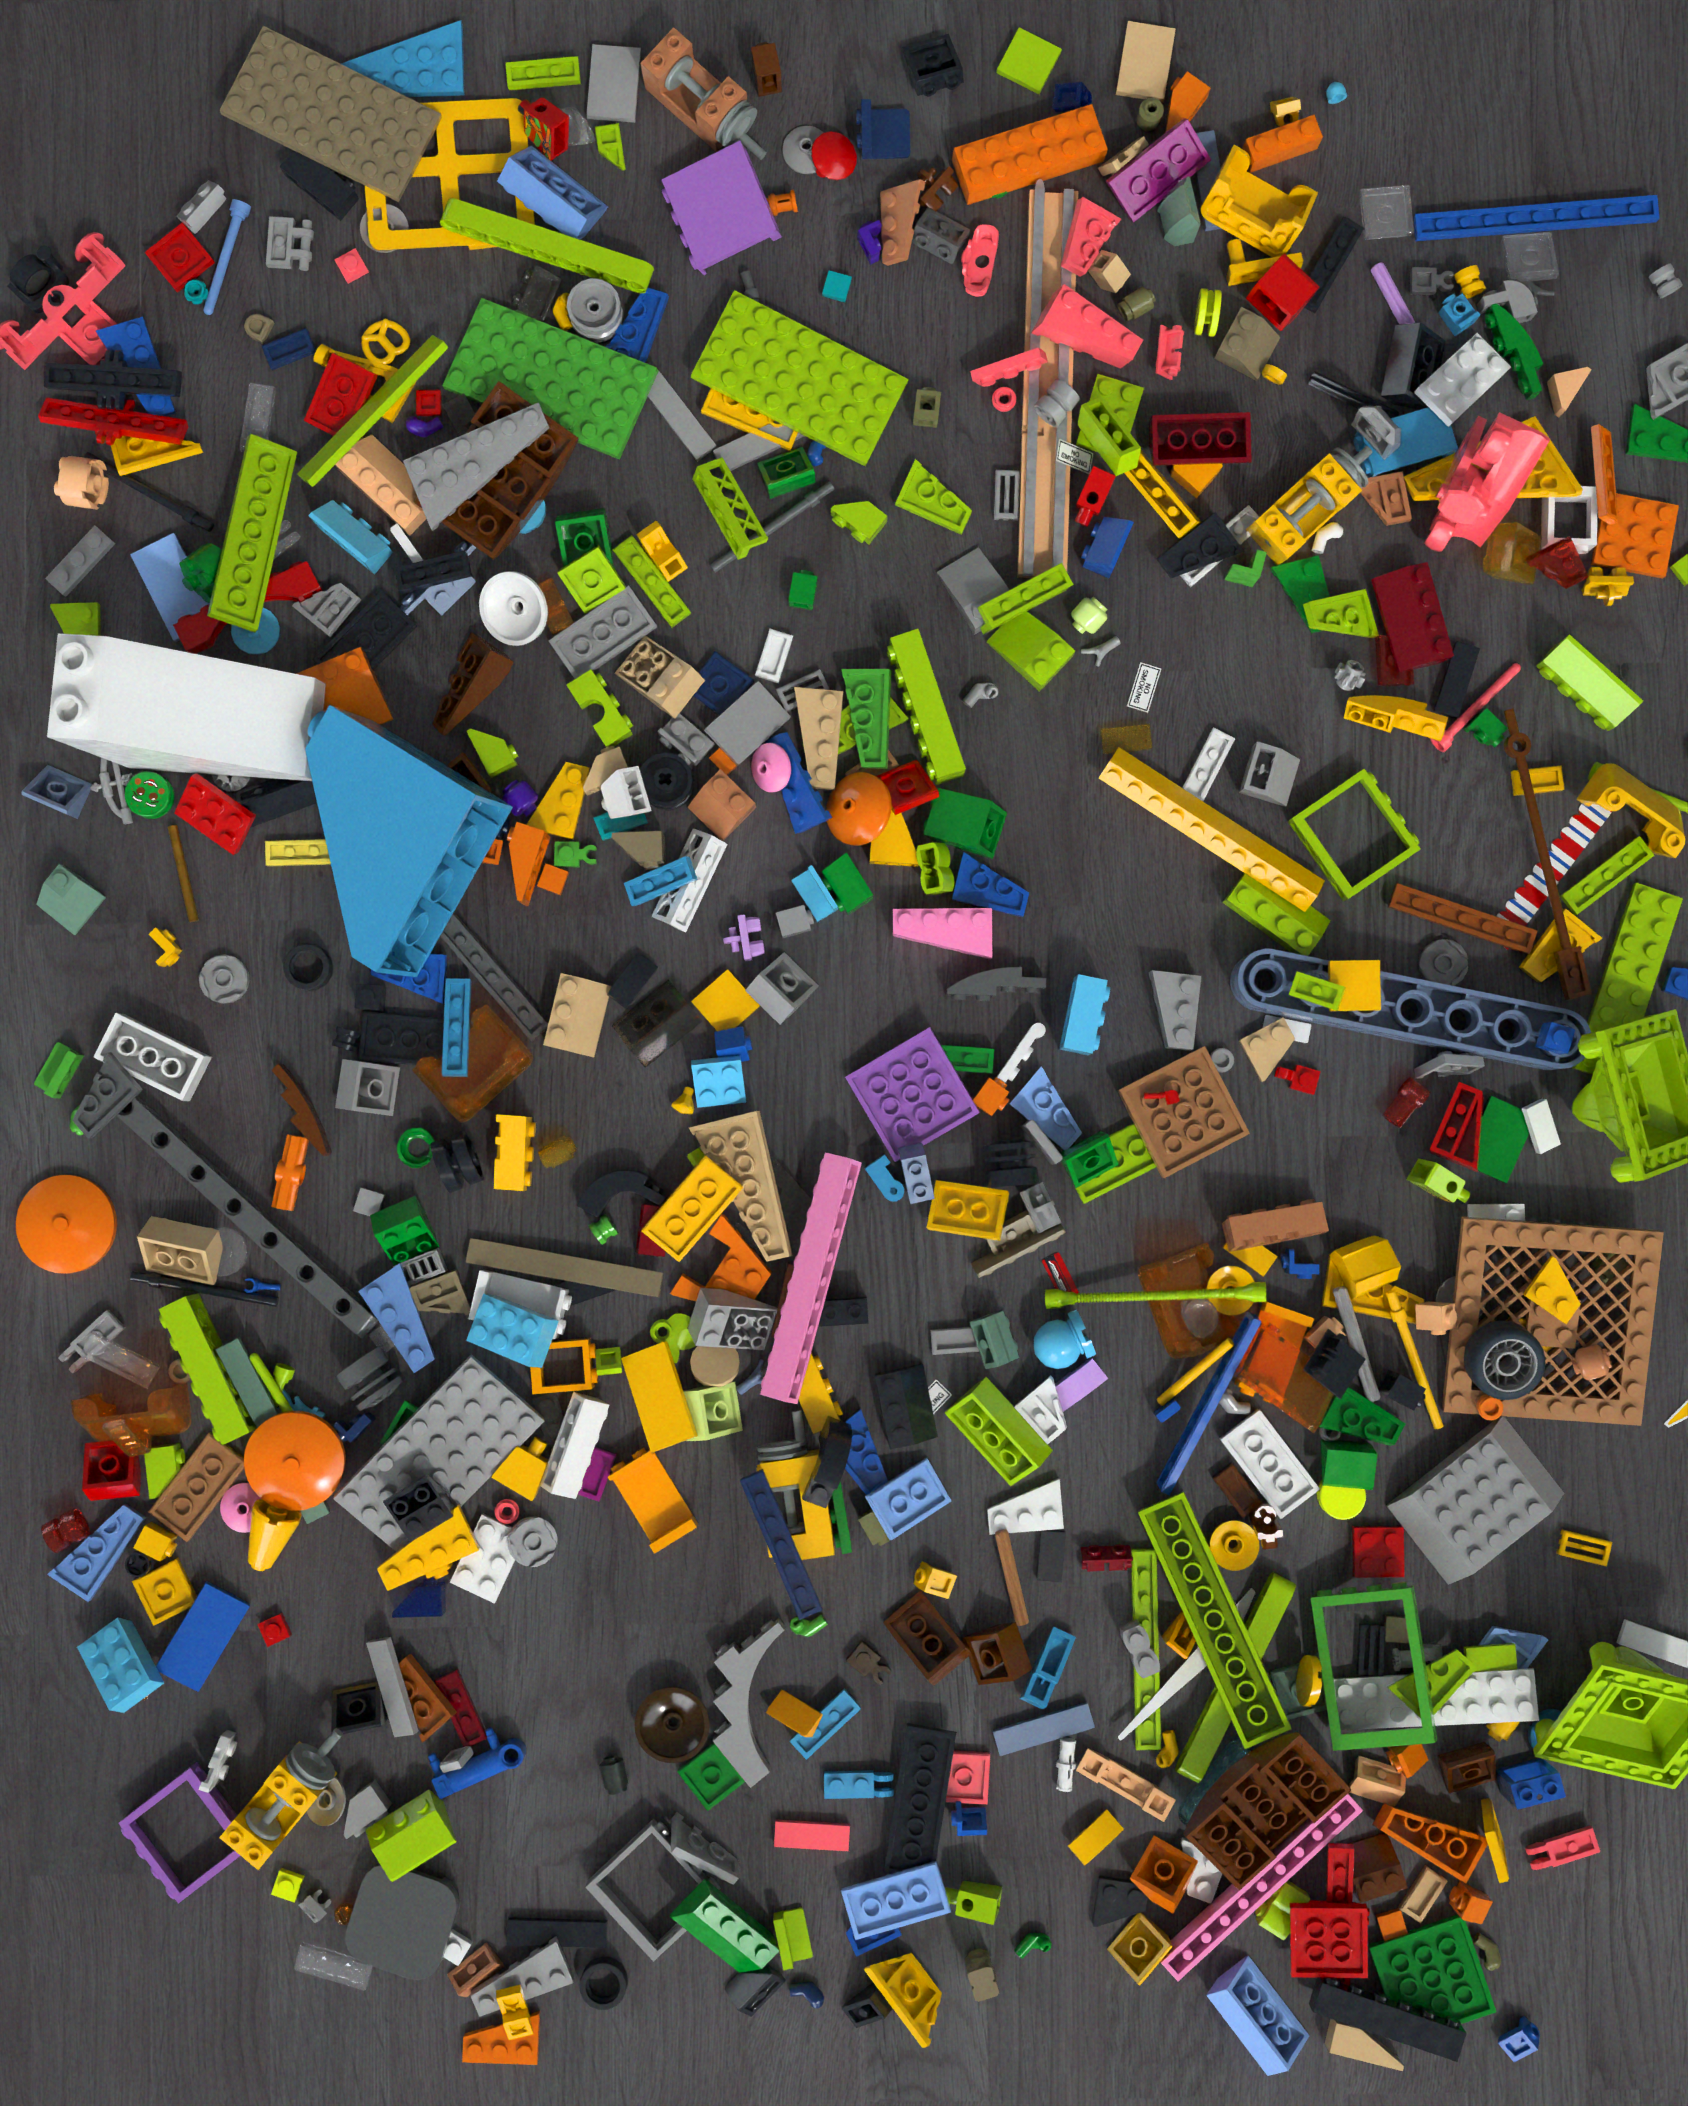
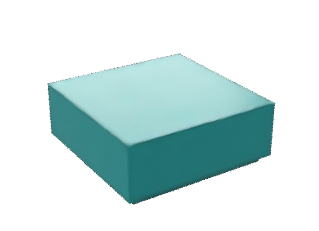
[822,270,852,303]

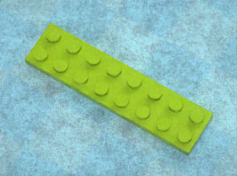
[207,434,297,633]
[1572,883,1683,1075]

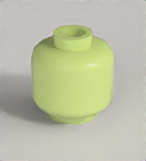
[1071,597,1108,634]

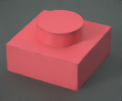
[335,248,369,284]

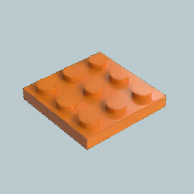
[1591,493,1679,579]

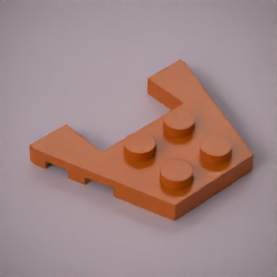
[670,1214,772,1301]

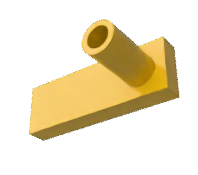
[1226,239,1303,286]

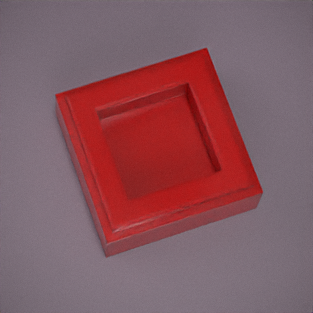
[416,390,442,416]

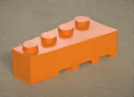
[1372,1803,1488,1884]

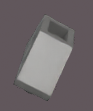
[344,1779,392,1839]

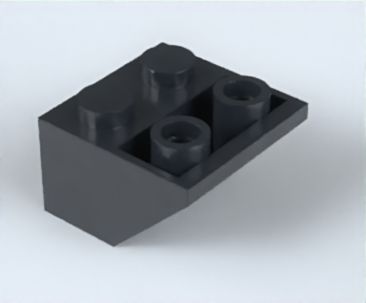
[383,1475,454,1542]

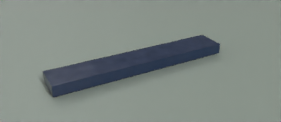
[740,1469,823,1620]

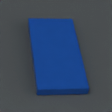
[156,1581,250,1692]

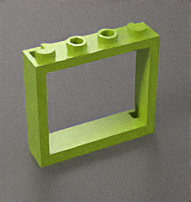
[1288,769,1420,902]

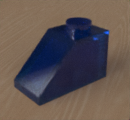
[392,1578,446,1618]

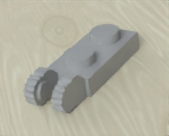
[59,1310,126,1373]

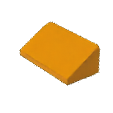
[766,1690,823,1737]

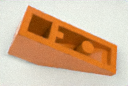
[1164,71,1211,134]

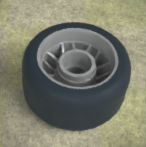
[1464,1321,1545,1400]

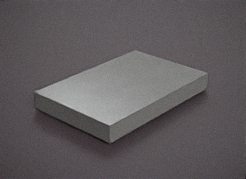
[587,44,641,123]
[704,681,791,767]

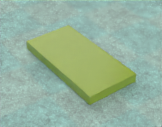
[1069,1123,1156,1204]

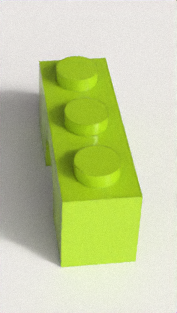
[567,669,633,747]

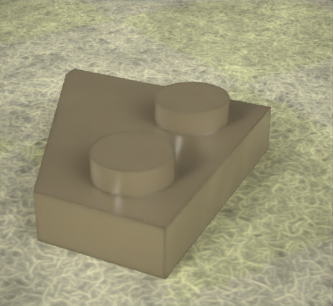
[409,1269,471,1315]

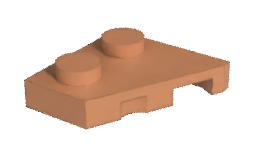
[1360,471,1412,526]

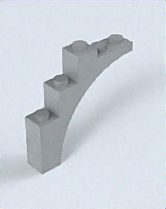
[713,1618,785,1788]

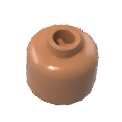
[1572,1344,1612,1380]

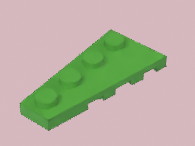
[841,669,891,769]

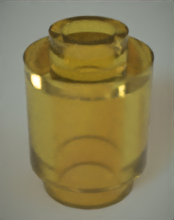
[538,1136,577,1169]

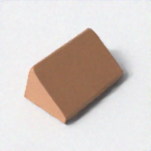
[447,1943,504,1997]

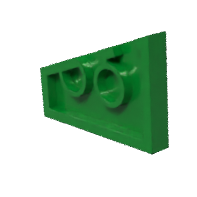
[1625,404,1688,463]
[1317,1387,1405,1446]

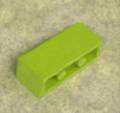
[1078,396,1141,476]

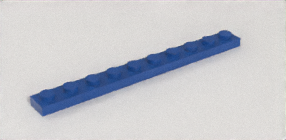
[1413,195,1660,241]

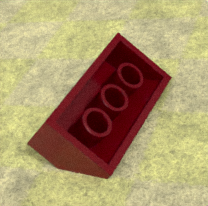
[1149,412,1252,466]
[1371,562,1454,673]

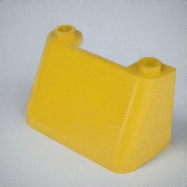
[1201,145,1318,257]
[1577,763,1685,858]

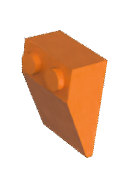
[507,822,551,906]

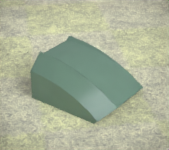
[1157,176,1201,246]

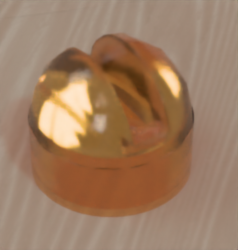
[334,1903,354,1926]

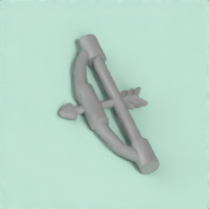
[90,758,133,824]

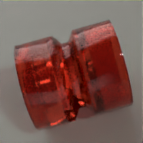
[41,1508,90,1553]

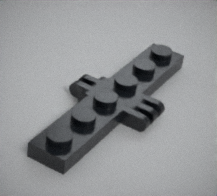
[44,349,182,410]

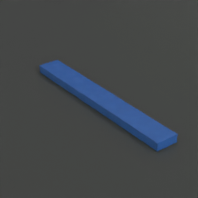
[1156,1311,1262,1495]

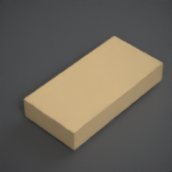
[1398,1865,1448,1923]

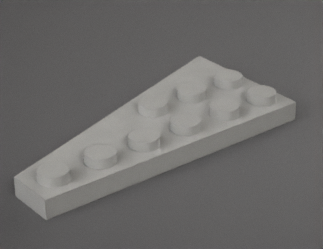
[403,403,550,531]

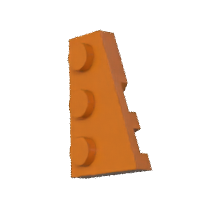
[462,2011,540,2065]

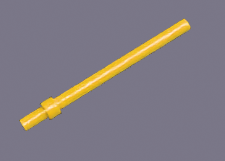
[1386,1290,1444,1429]

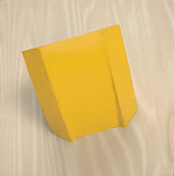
[1329,1235,1401,1300]

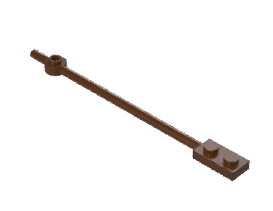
[1504,708,1592,1000]

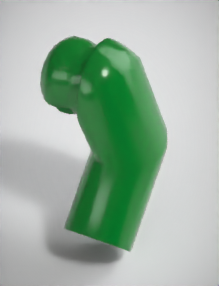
[1014,1933,1052,1959]

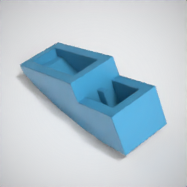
[1020,1627,1076,1709]

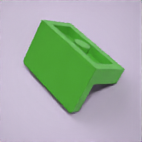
[1225,550,1267,587]
[34,1042,84,1098]

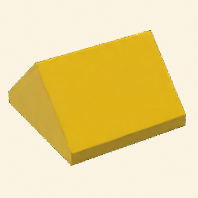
[1107,1912,1173,1985]

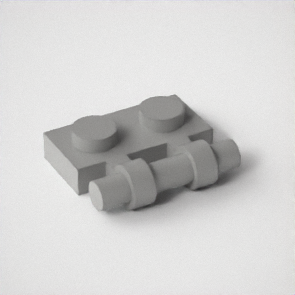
[266,216,314,271]

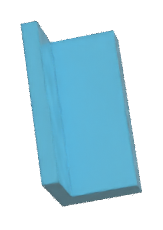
[791,865,838,922]

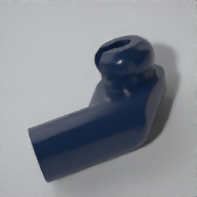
[789,1982,824,2008]

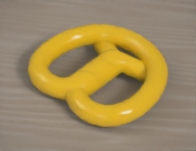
[361,318,410,365]

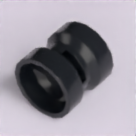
[125,1551,157,1577]

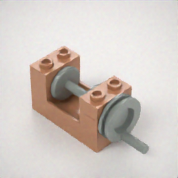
[640,27,767,160]

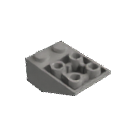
[688,1288,777,1350]

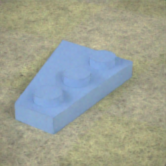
[1009,1066,1082,1151]

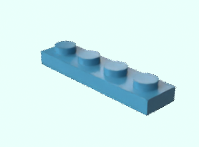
[442,978,472,1077]

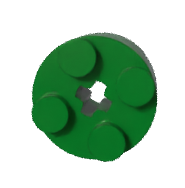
[179,543,222,603]

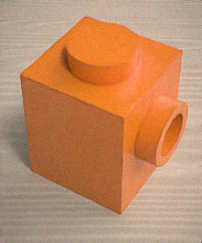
[973,1077,1010,1116]

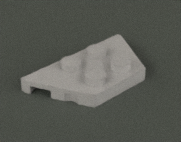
[1646,343,1688,420]

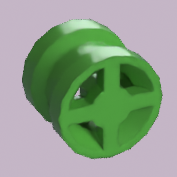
[588,1214,619,1245]

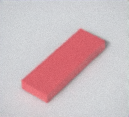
[774,1819,850,1851]

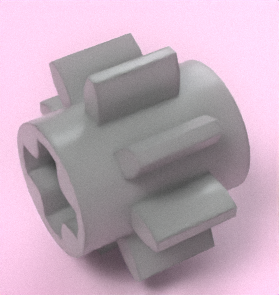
[1334,660,1366,691]

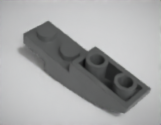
[946,967,1046,1001]

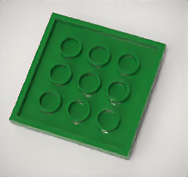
[1368,1914,1497,2044]

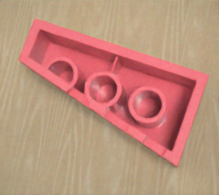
[1031,284,1143,369]

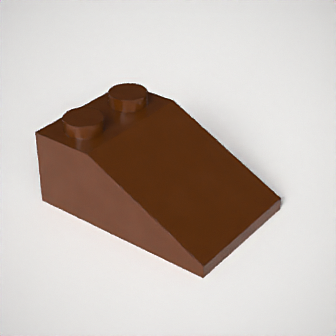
[883,1590,972,1686]

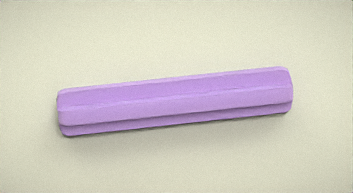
[1371,262,1415,325]

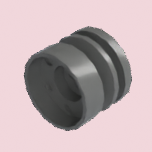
[336,1346,403,1411]

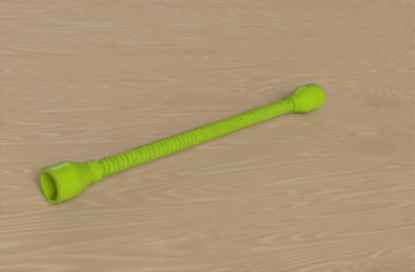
[1045,1282,1267,1309]

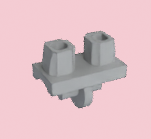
[1020,1182,1061,1233]

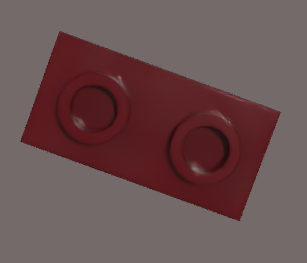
[1081,1544,1133,1572]

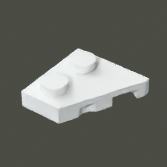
[199,1730,237,1793]

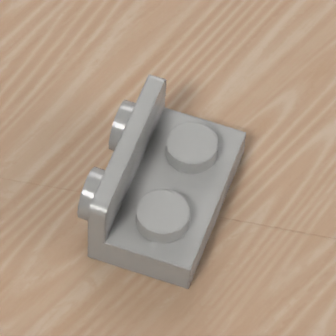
[657,713,715,767]

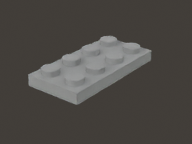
[549,586,657,679]

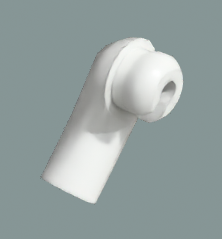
[1311,522,1343,554]

